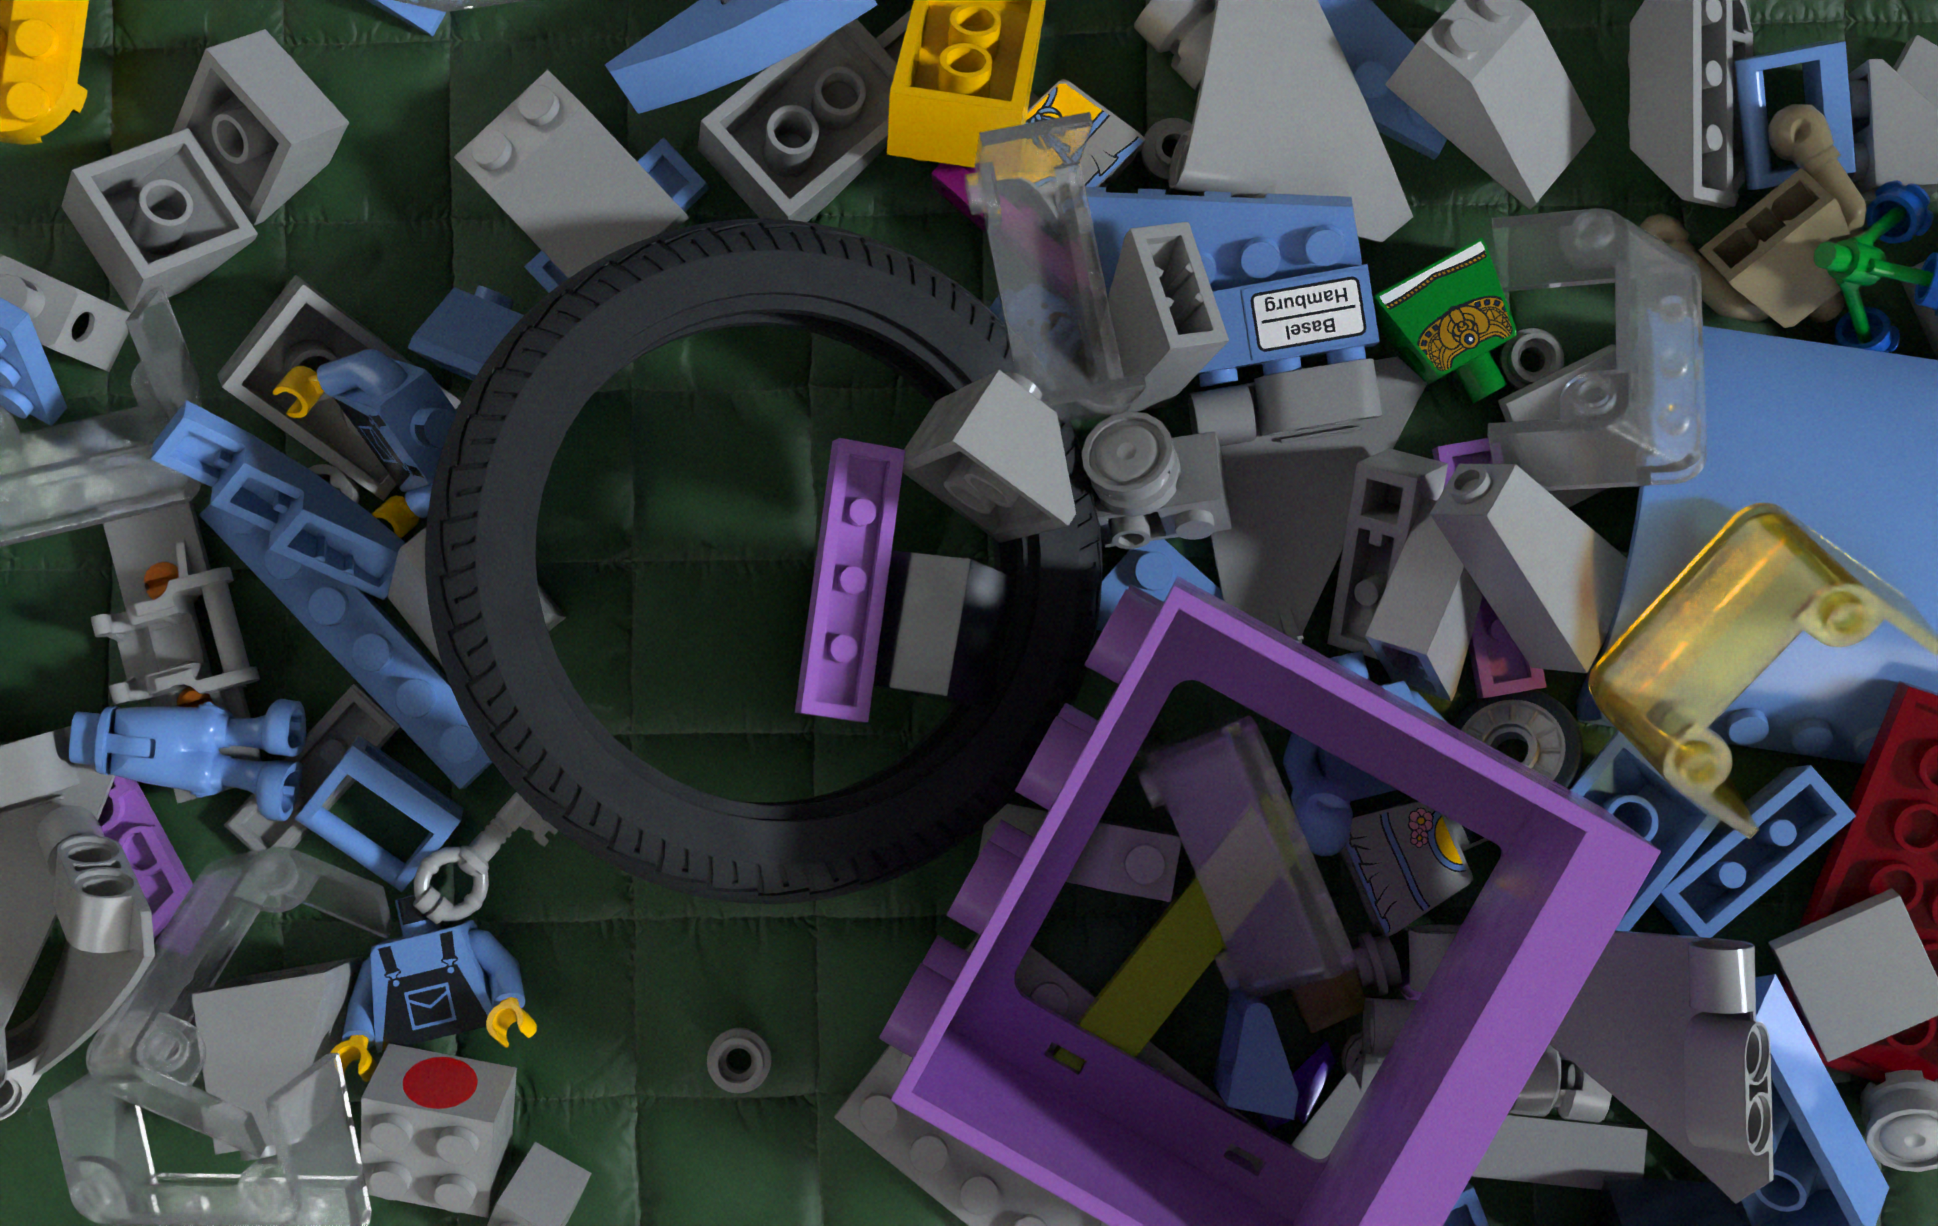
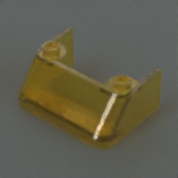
[1588,502,1938,839]

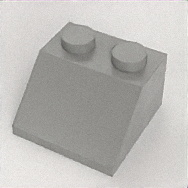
[171,29,349,226]
[61,128,258,313]

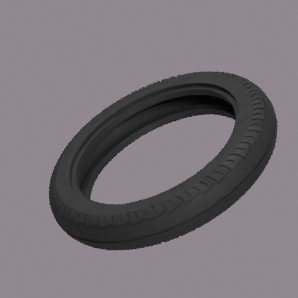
[425,219,1102,904]

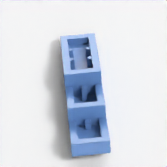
[605,0,877,114]
[151,400,405,600]

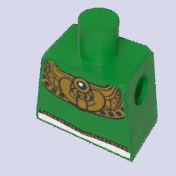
[1373,237,1517,403]

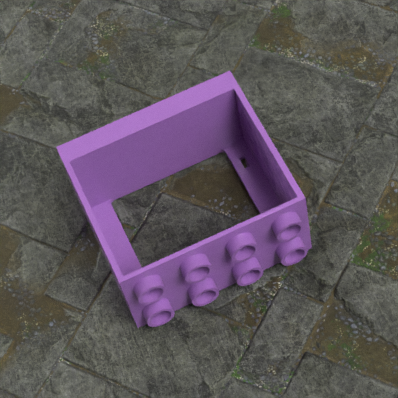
[879,576,1661,1226]

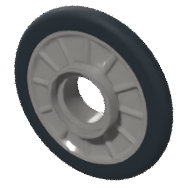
[1450,690,1583,790]

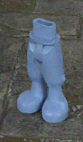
[69,699,306,821]

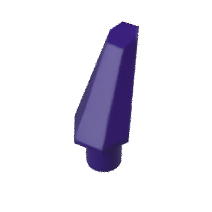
[1259,1041,1336,1132]

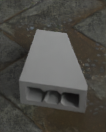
[1091,222,1229,416]
[1365,497,1483,701]

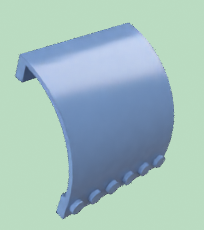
[1575,317,1938,764]

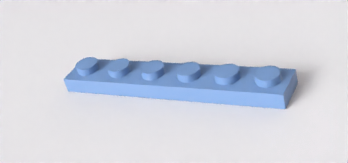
[199,504,493,789]

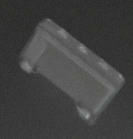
[964,112,1146,421]
[1487,208,1708,491]
[0,285,203,547]
[1137,713,1357,1000]
[86,847,393,1158]
[47,1053,371,1226]

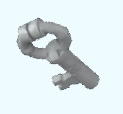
[413,792,558,924]

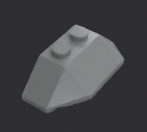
[1628,0,1753,209]

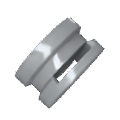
[1082,411,1182,517]
[1859,1070,1938,1172]

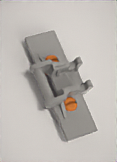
[91,484,262,804]

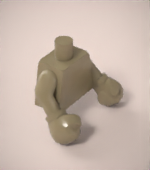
[1634,104,1866,328]

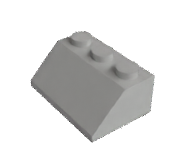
[902,370,1076,543]

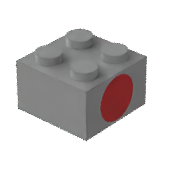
[360,1043,517,1218]

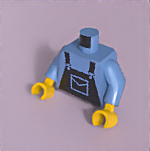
[272,349,457,539]
[328,895,537,1083]

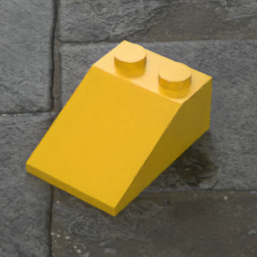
[887,0,1046,174]

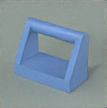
[1735,40,1856,190]
[294,735,464,892]
[1213,985,1299,1120]

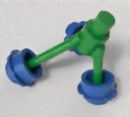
[1813,180,1938,353]

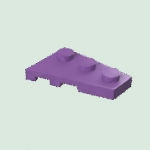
[98,776,197,939]

